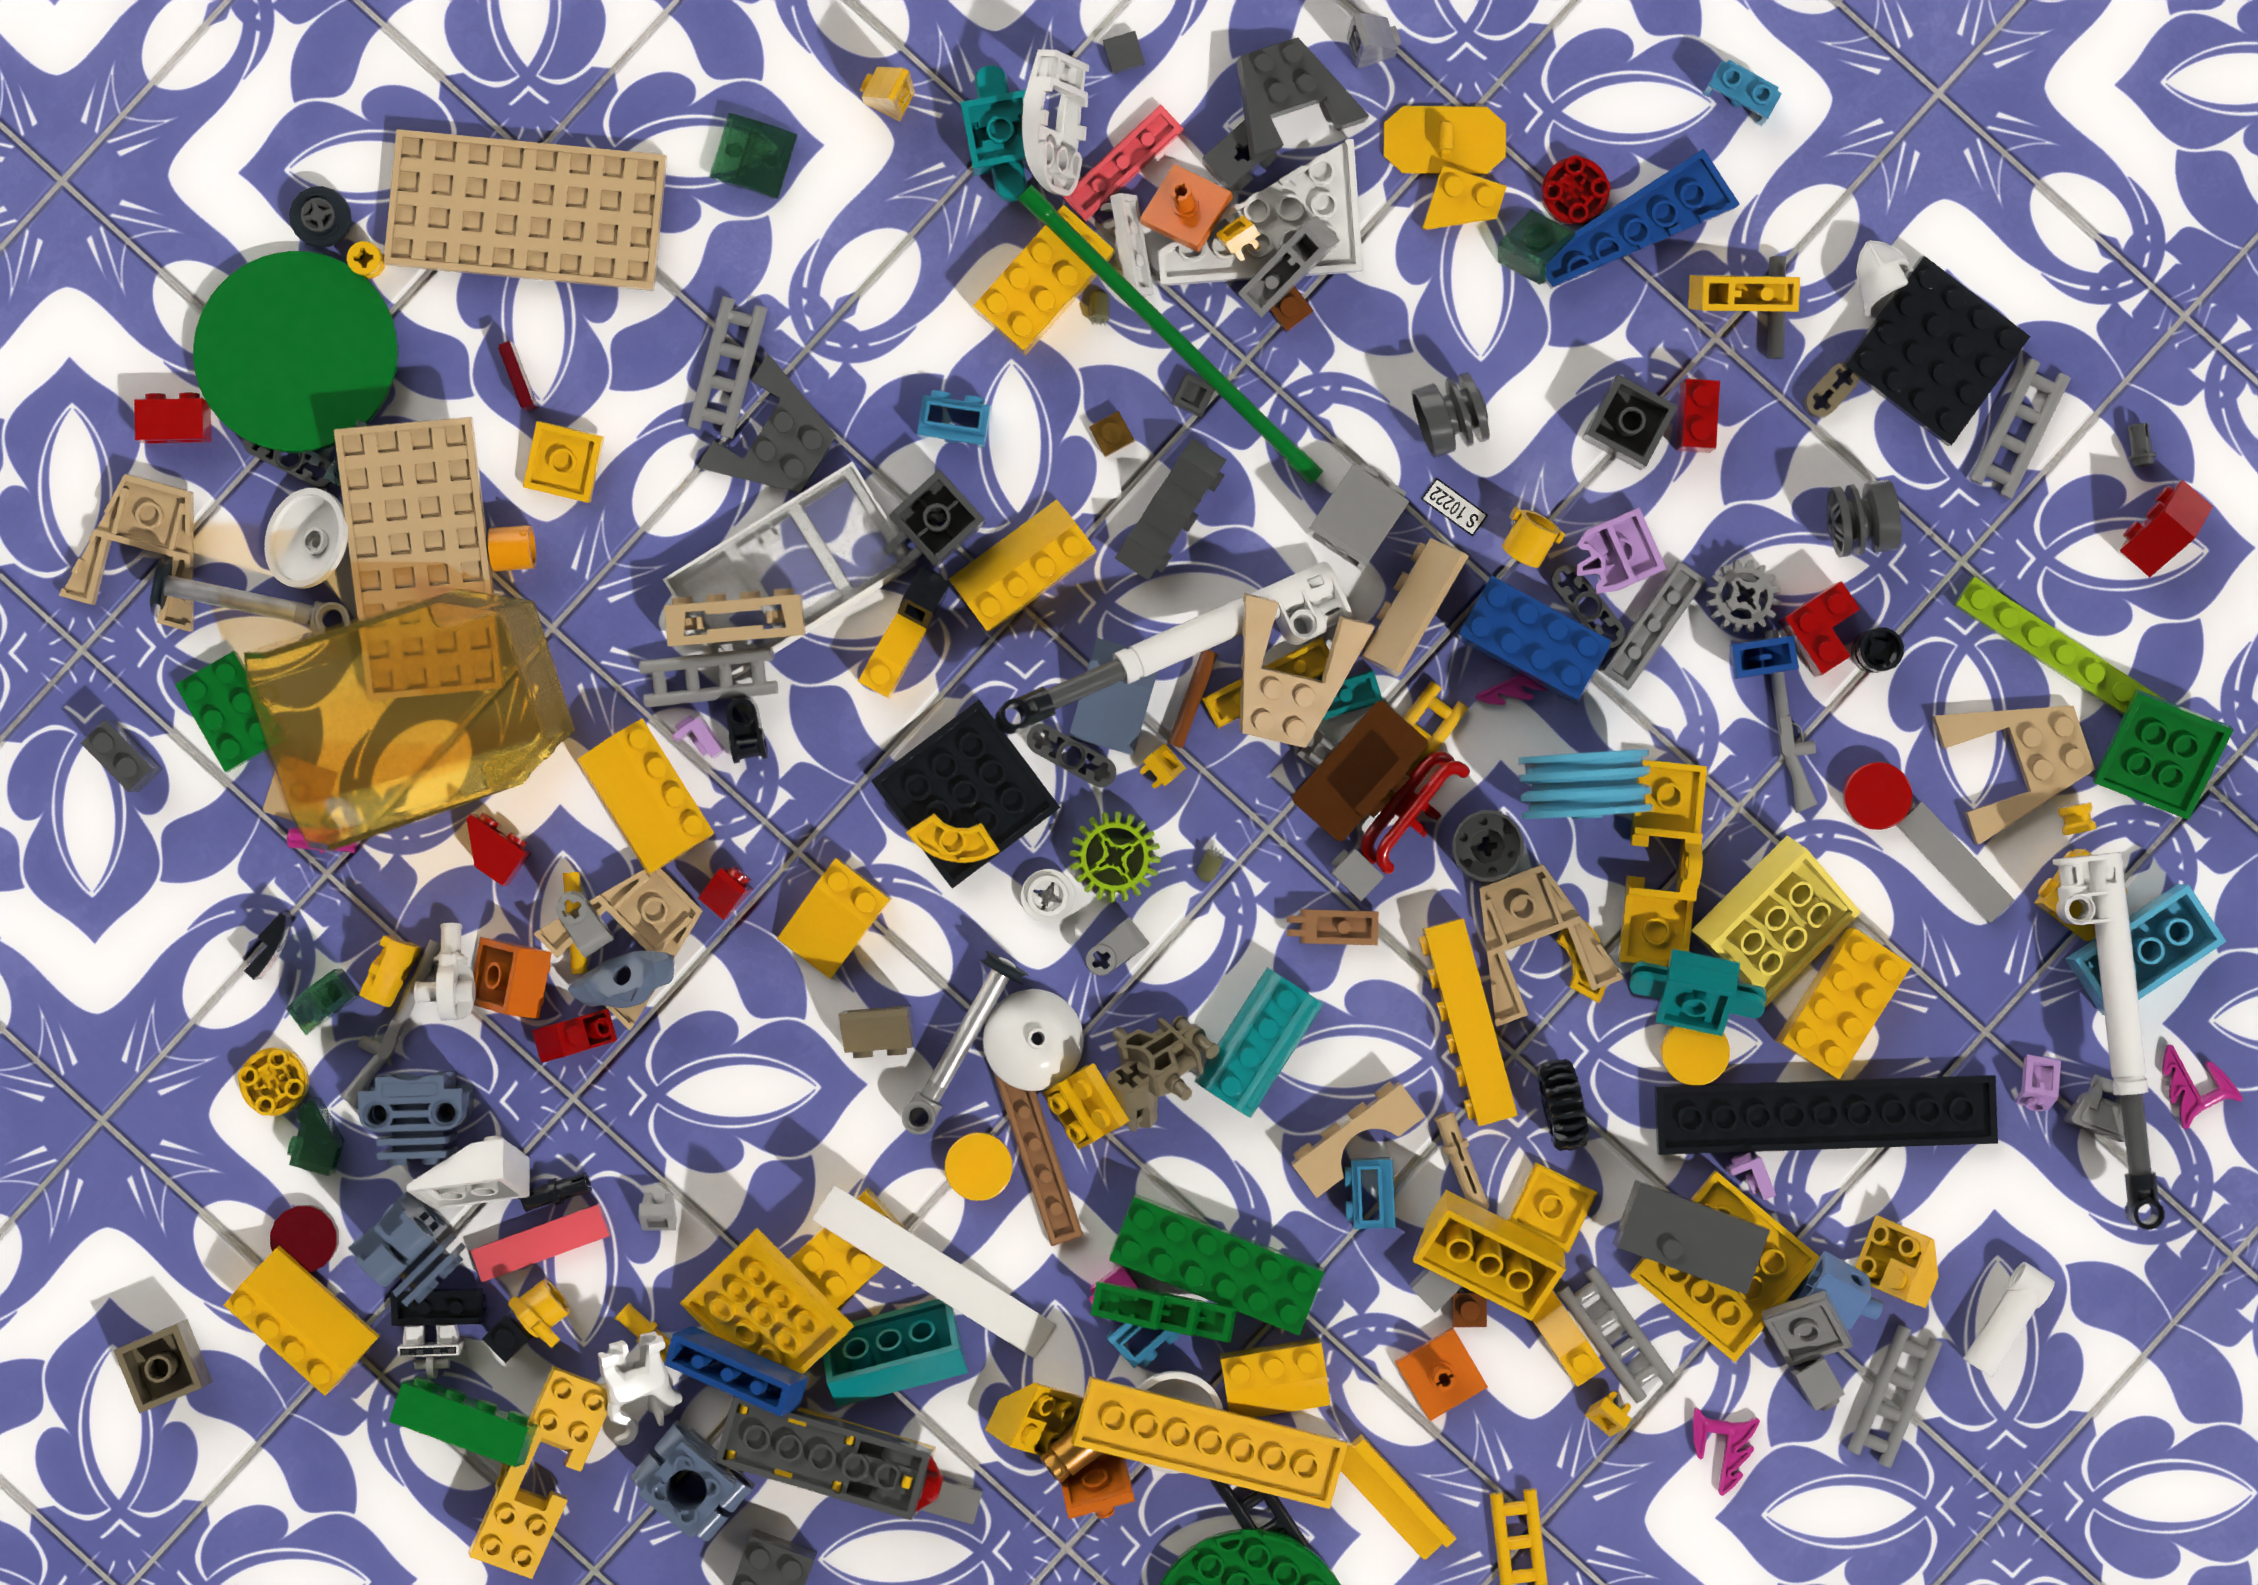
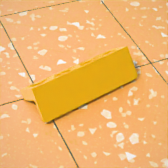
[1341,1433,1457,1560]

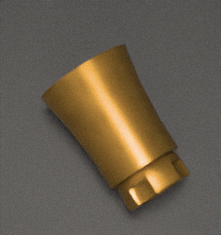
[1040,1422,1104,1484]

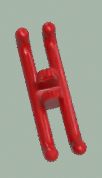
[1361,751,1470,874]

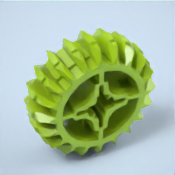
[1069,811,1161,902]

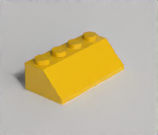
[948,499,1097,634]
[576,718,714,875]
[1413,1190,1566,1321]
[223,1246,380,1396]

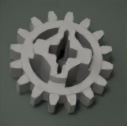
[1706,560,1781,633]

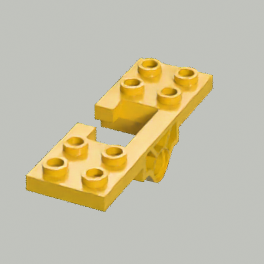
[1618,760,1707,967]
[468,1366,608,1579]

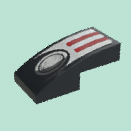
[244,911,294,980]

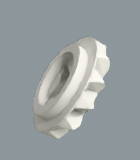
[1021,869,1075,923]

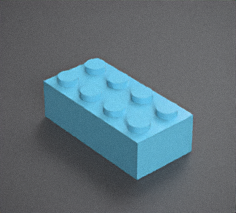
[2065,884,2227,1016]

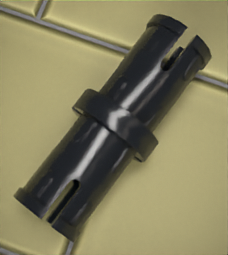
[520,1172,592,1212]

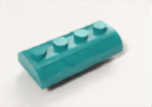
[1194,967,1324,1118]

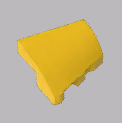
[359,935,423,1007]

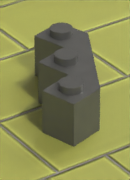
[1115,438,1227,580]

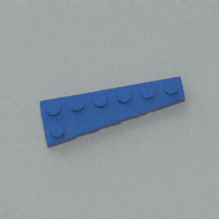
[1532,149,1740,289]

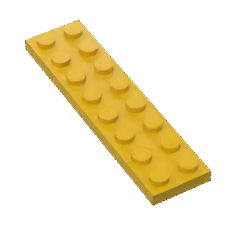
[1071,1376,1348,1509]

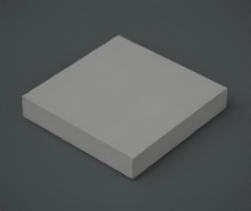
[1762,1290,1853,1367]

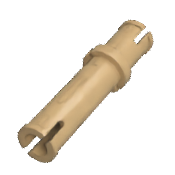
[1434,1111,1490,1209]

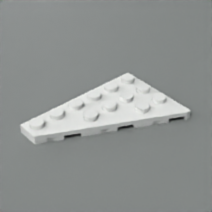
[1158,139,1363,286]

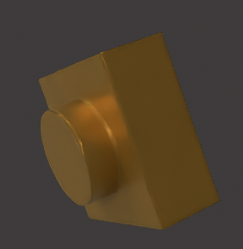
[1089,411,1135,458]

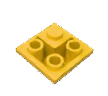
[1855,1215,1939,1308]
[985,1382,1083,1456]

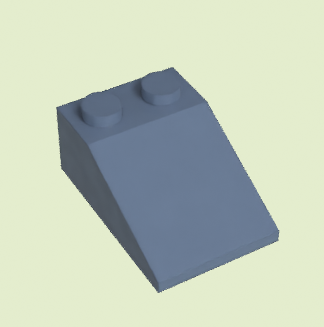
[1068,638,1158,755]

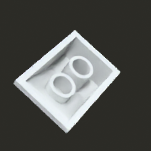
[407,1136,530,1209]

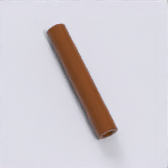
[1167,649,1218,749]

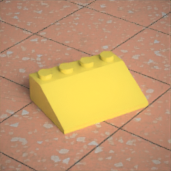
[1691,835,1861,1007]

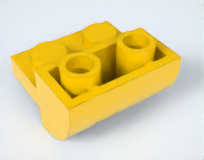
[1043,1063,1130,1150]

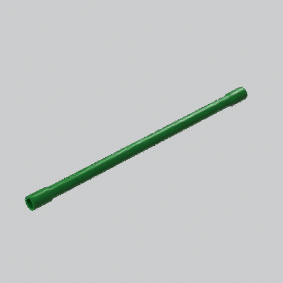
[1017,184,1324,485]

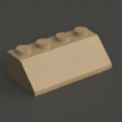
[1361,538,1469,677]

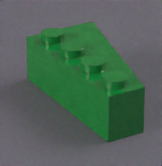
[389,1377,538,1467]

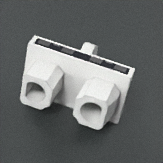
[397,1325,465,1379]

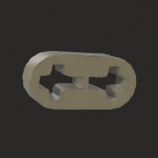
[1804,362,1859,419]

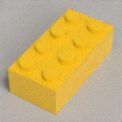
[973,204,1115,356]
[1775,927,1912,1080]
[789,1187,906,1308]

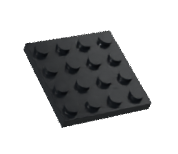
[1842,256,2031,446]
[871,699,1061,889]

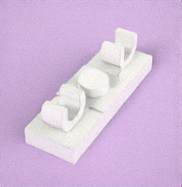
[1101,193,1154,297]

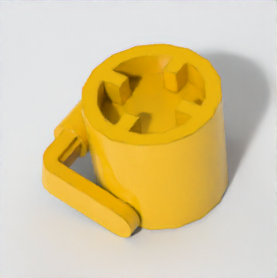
[1502,506,1565,568]
[508,1278,571,1348]

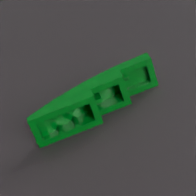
[1090,1281,1237,1343]

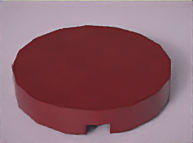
[270,1205,339,1272]

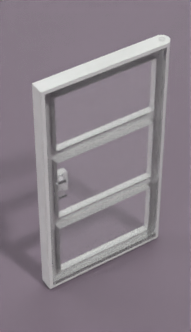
[663,461,917,680]

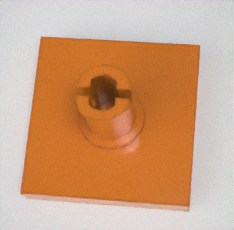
[1140,164,1233,253]
[1395,1327,1488,1421]
[1061,1453,1135,1519]

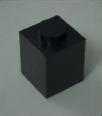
[897,567,951,629]
[482,1310,533,1363]

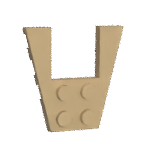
[59,474,194,632]
[1240,593,1375,748]
[1932,705,2095,845]
[1479,864,1624,1027]
[534,868,704,1031]

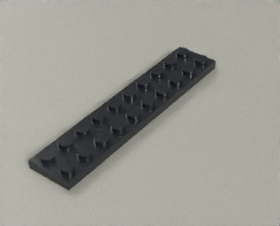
[1655,1075,1998,1155]

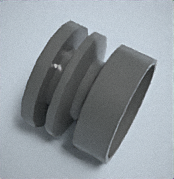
[1411,372,1490,458]
[1826,479,1902,558]
[1452,810,1524,882]

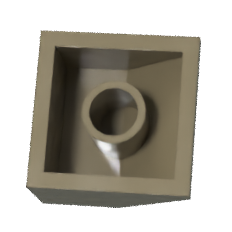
[839,1005,914,1058]

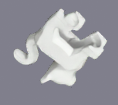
[598,1331,682,1446]

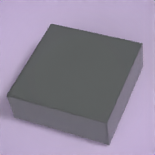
[1103,31,1145,75]
[1171,372,1215,418]

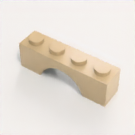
[1291,1081,1426,1198]

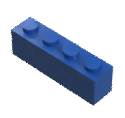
[664,1326,808,1417]

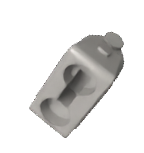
[2064,1074,2125,1142]

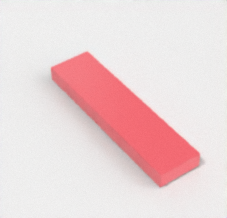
[1062,104,1184,223]
[470,1203,611,1282]

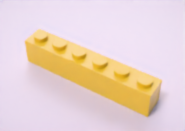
[1418,918,1518,1126]

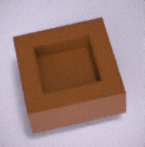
[1269,286,1314,333]
[1452,1292,1487,1327]

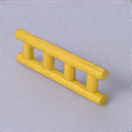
[1380,681,1469,812]
[1489,1488,1548,1585]

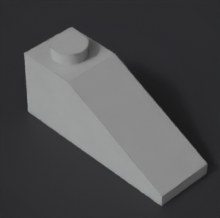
[1347,12,1401,69]
[1238,216,1340,318]

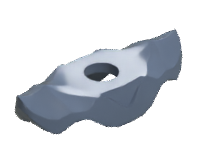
[568,951,675,1008]

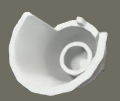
[1856,240,1914,318]

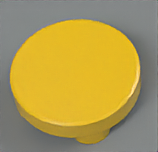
[1659,1026,1730,1086]
[238,1047,309,1116]
[945,1132,1013,1201]

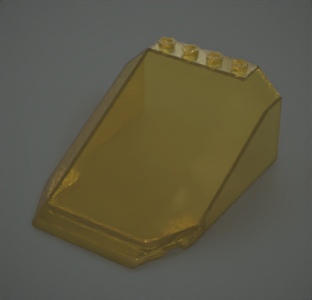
[244,589,575,851]

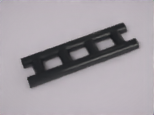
[1209,1479,1314,1551]

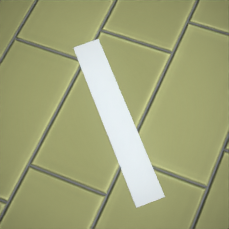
[812,1185,1056,1358]

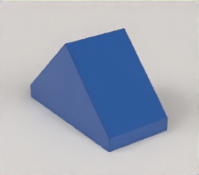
[1729,635,1799,679]

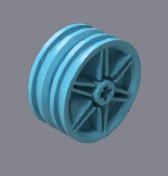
[1518,749,1653,819]

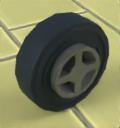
[289,186,352,248]

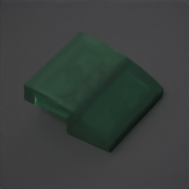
[709,113,798,199]

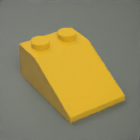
[777,858,892,979]

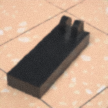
[390,1288,486,1326]

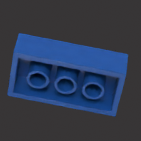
[1458,576,1612,705]

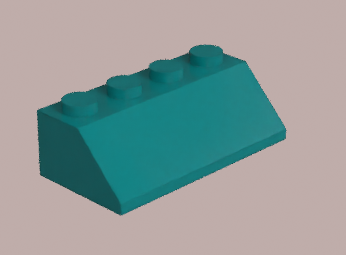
[823,1299,968,1407]

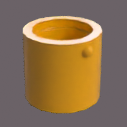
[488,525,536,572]

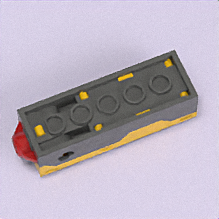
[714,1396,944,1520]

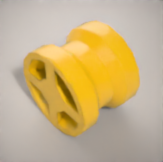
[347,241,385,279]
[2057,802,2097,836]

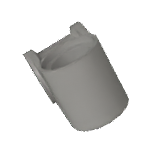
[556,891,614,958]
[1086,917,1150,976]

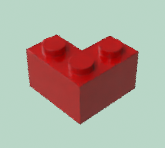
[2119,480,2213,578]
[1778,581,1860,677]

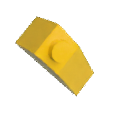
[860,67,915,122]
[1688,275,1800,312]
[858,611,938,699]
[1532,1290,1606,1387]

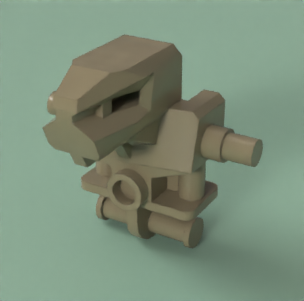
[1107,1015,1219,1132]

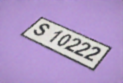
[1421,478,1488,537]

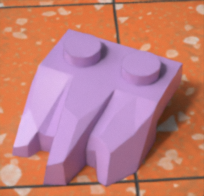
[1576,507,1667,594]

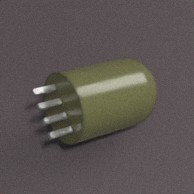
[1089,290,1109,326]
[1197,845,1225,882]

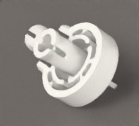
[414,923,476,1021]

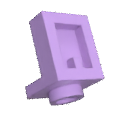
[671,715,726,758]
[2016,1054,2061,1111]
[1725,1152,1776,1200]

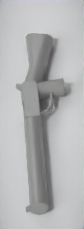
[1761,629,1818,813]
[341,939,441,1110]

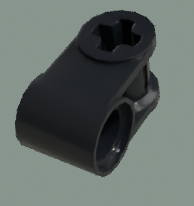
[726,697,768,764]

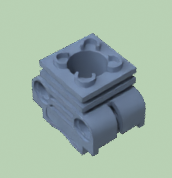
[358,1071,474,1166]
[347,1191,466,1307]
[631,1420,755,1542]

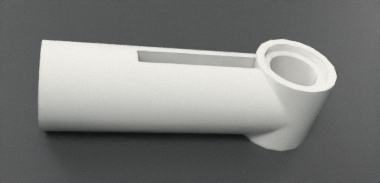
[1963,1262,2055,1377]

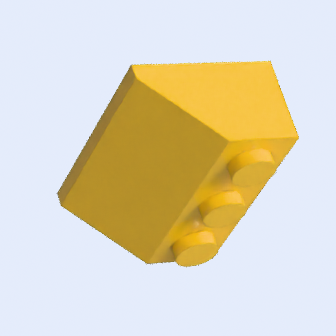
[1220,1337,1331,1418]

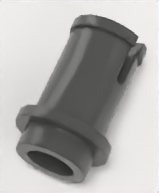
[2127,423,2157,467]

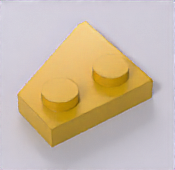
[1422,165,1507,230]

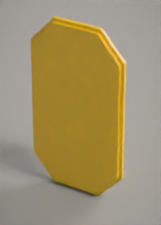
[1384,106,1506,174]

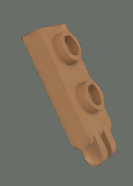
[1286,909,1379,945]

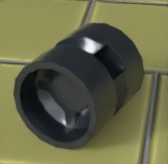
[1851,627,1904,673]

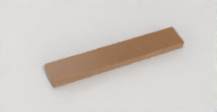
[994,1073,1083,1246]

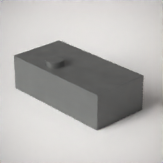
[1612,1179,1770,1295]

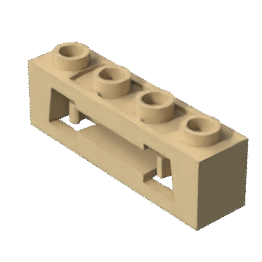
[664,588,806,646]

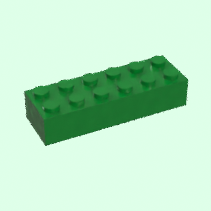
[1109,1193,1325,1336]

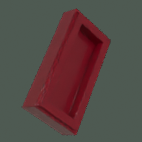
[498,341,539,412]

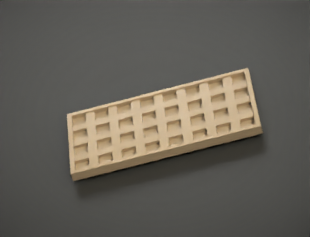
[383,129,667,291]
[334,416,505,700]

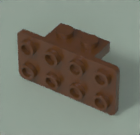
[1292,701,1428,842]

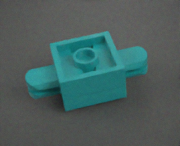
[960,65,1028,202]
[1630,949,1766,1036]

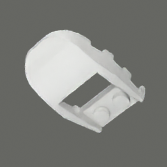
[1022,49,1089,196]

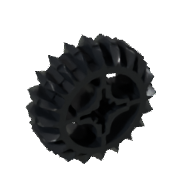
[1537,1059,1589,1151]

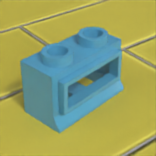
[1703,60,1782,126]
[917,390,991,449]
[1344,1157,1395,1229]
[1107,1289,1182,1368]

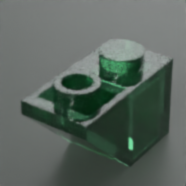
[286,968,360,1035]
[287,1097,345,1176]

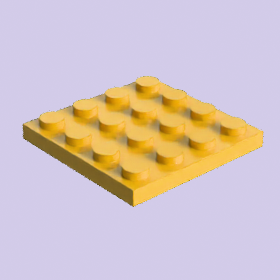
[1629,1170,1820,1362]
[680,1228,854,1374]

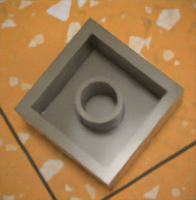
[113,1319,213,1414]

